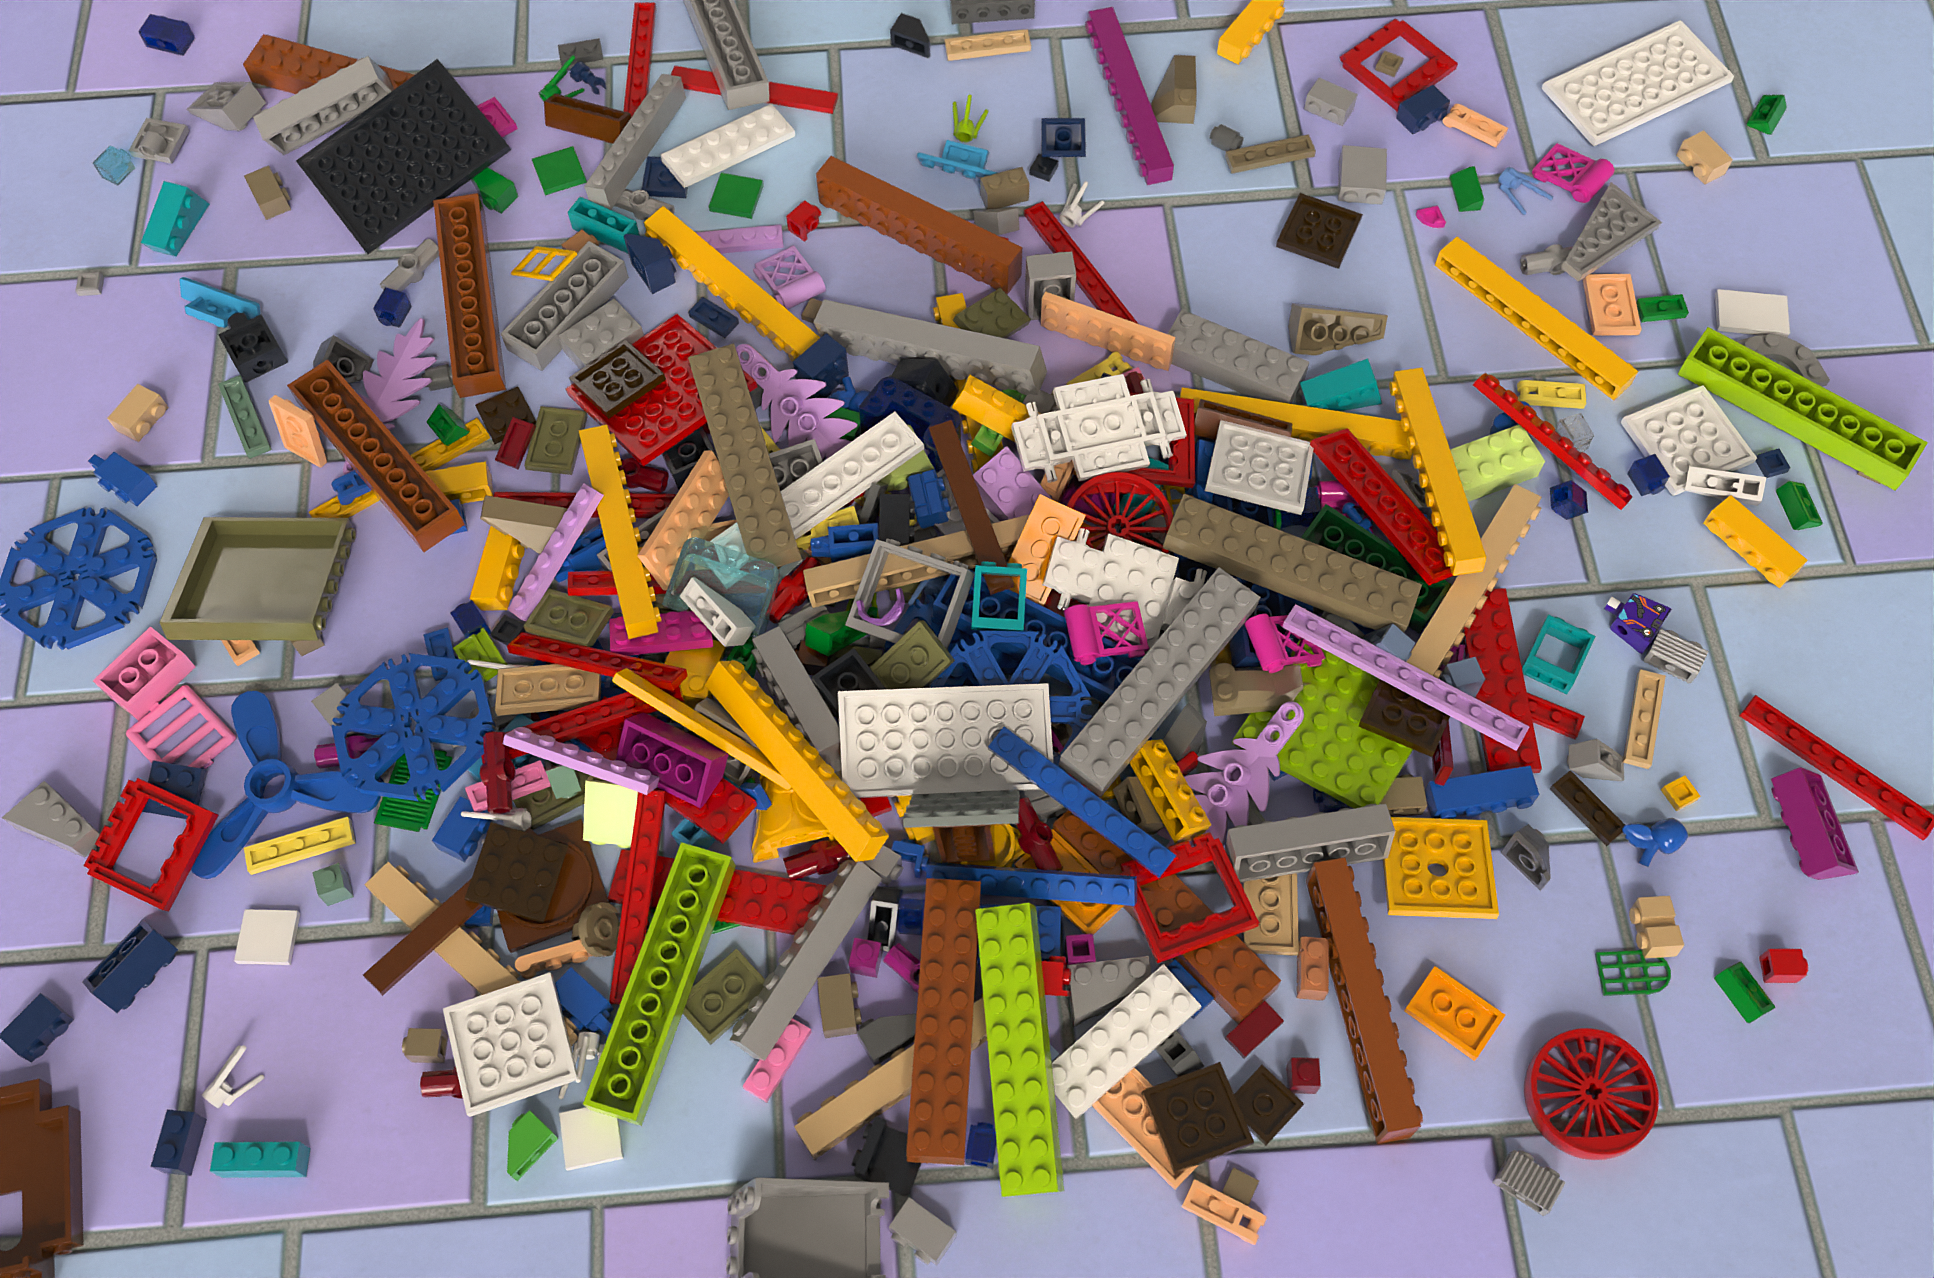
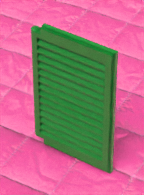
[374,749,452,832]

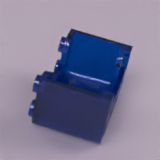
[859,377,961,473]

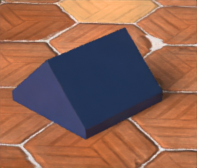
[1041,118,1086,157]

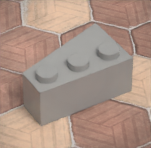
[2,781,100,858]
[1067,956,1152,1027]

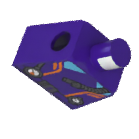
[1604,593,1672,654]

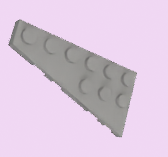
[1561,182,1662,282]

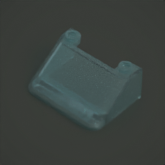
[662,537,780,638]

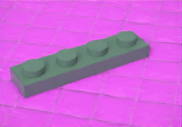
[218,375,272,459]

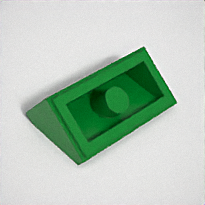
[1747,95,1787,135]
[1449,166,1484,212]
[426,404,470,446]
[1776,481,1823,530]
[1714,961,1776,1023]

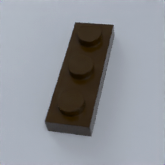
[1550,770,1625,846]

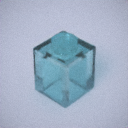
[93,146,135,186]

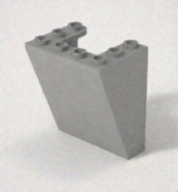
[726,1178,889,1278]

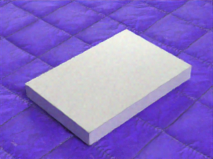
[1715,289,1790,337]

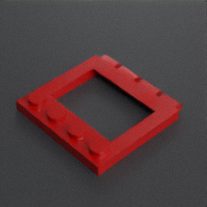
[1340,19,1458,111]
[1124,393,1195,488]
[83,778,219,912]
[1119,832,1259,964]

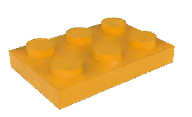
[1404,966,1505,1061]

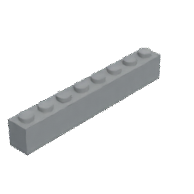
[584,74,686,210]
[729,860,882,1061]

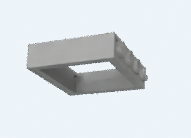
[845,539,975,651]

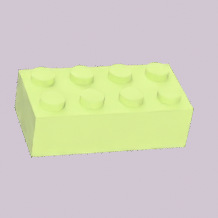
[1450,425,1545,502]

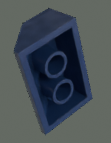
[82,920,178,1013]

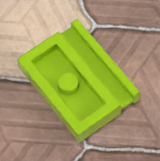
[453,627,508,682]

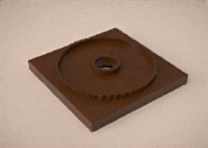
[497,819,610,953]

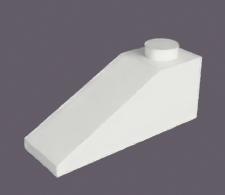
[1685,466,1766,506]
[680,577,756,647]

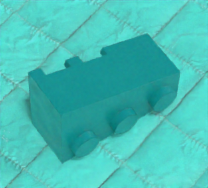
[141,181,210,257]
[1300,359,1382,412]

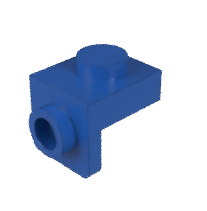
[892,839,929,878]

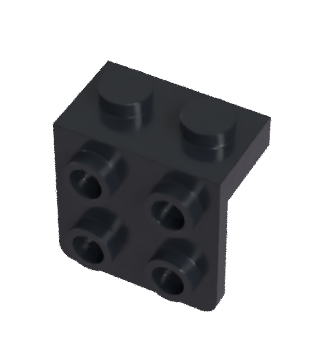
[852,1116,922,1196]

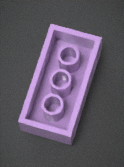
[973,446,1053,522]

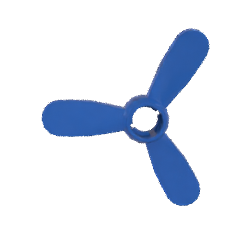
[191,691,381,879]

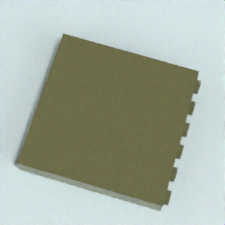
[159,517,356,641]

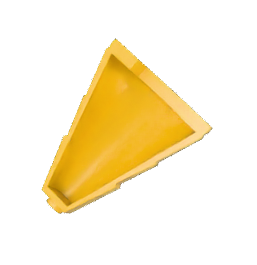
[751,774,837,863]

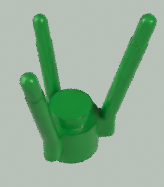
[539,55,584,102]

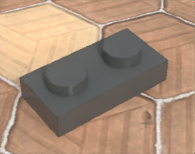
[558,38,604,66]
[857,481,888,524]

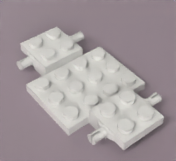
[1011,374,1187,483]
[1042,528,1207,650]

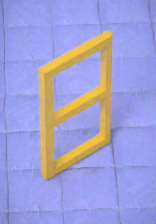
[511,246,577,281]

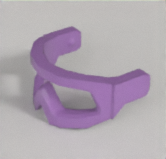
[856,588,905,626]

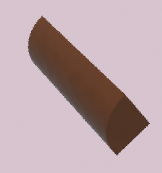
[544,94,631,144]
[1194,399,1293,440]

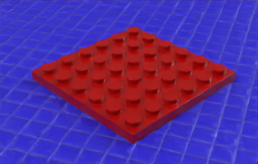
[565,314,758,466]

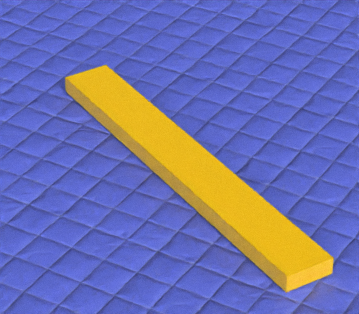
[309,418,490,518]
[612,668,792,790]

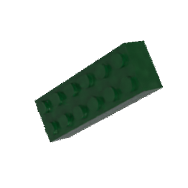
[1301,504,1452,633]

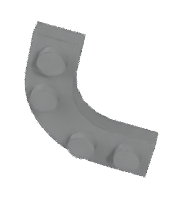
[1736,334,1830,387]

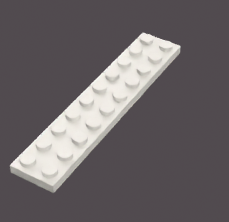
[698,412,925,588]

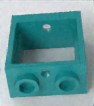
[972,562,1027,631]
[1522,614,1596,695]

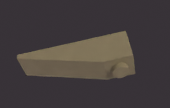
[1151,55,1197,124]
[1288,303,1388,355]
[480,496,585,554]

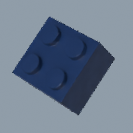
[793,333,849,399]

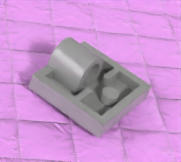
[129,118,189,164]

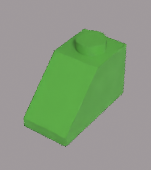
[507,1110,558,1181]

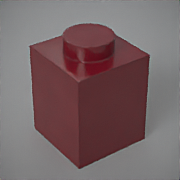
[1286,1058,1321,1094]

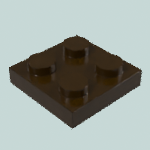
[475,386,536,445]
[1234,1065,1304,1146]

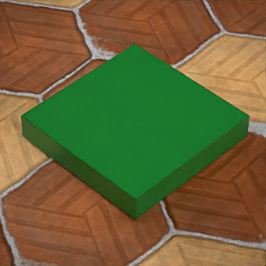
[532,146,587,195]
[709,173,764,219]

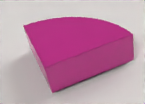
[1416,205,1446,228]

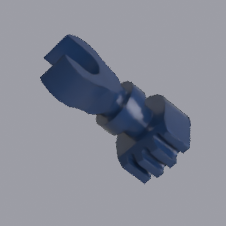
[570,61,606,95]

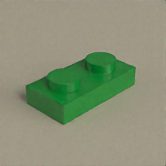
[1636,294,1689,322]

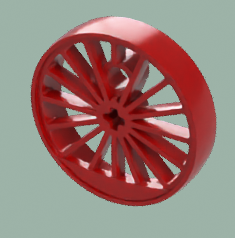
[1067,472,1173,554]
[1524,1028,1659,1160]

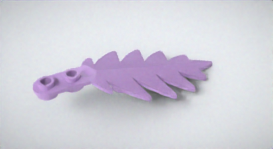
[343,318,437,475]
[736,344,858,460]
[1157,701,1304,848]

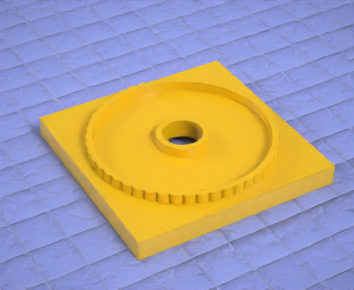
[1383,817,1499,919]

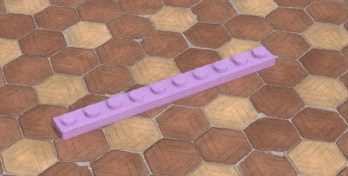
[1282,604,1529,751]

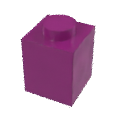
[1065,934,1096,965]
[849,938,883,978]

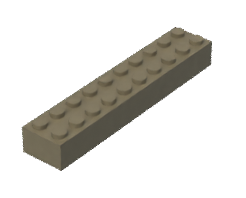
[688,343,802,575]
[1163,494,1422,632]

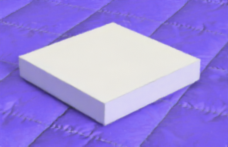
[234,909,300,965]
[559,1107,624,1171]

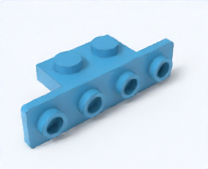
[917,140,997,179]
[179,277,261,328]

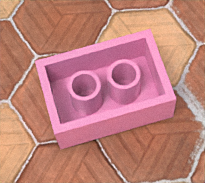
[93,627,196,721]

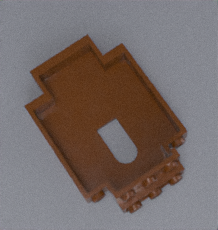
[0,1079,84,1278]

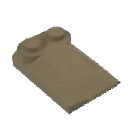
[1209,663,1303,716]

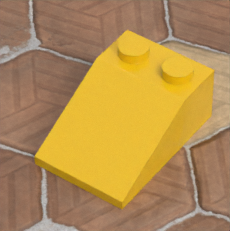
[664,640,726,709]

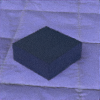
[1755,448,1791,478]

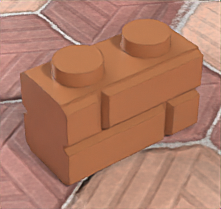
[1297,937,1329,1001]

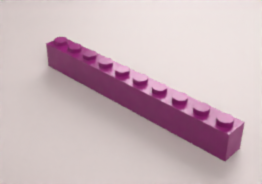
[1085,7,1174,185]

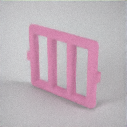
[126,685,236,769]

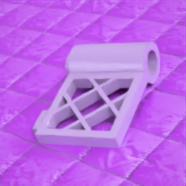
[753,246,826,310]

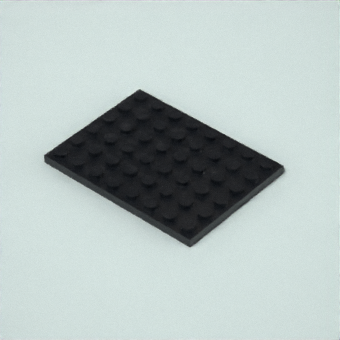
[296,58,511,254]

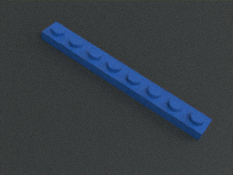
[988,727,1176,878]
[926,862,1137,906]

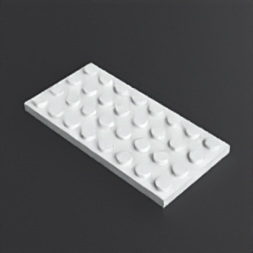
[1542,20,1734,146]
[838,683,1053,798]

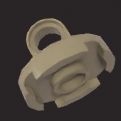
[571,902,620,957]

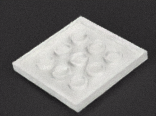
[1621,385,1757,496]
[1205,420,1314,515]
[443,972,578,1117]

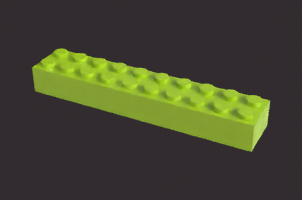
[1678,327,1928,491]
[583,842,736,1126]
[976,903,1064,1197]

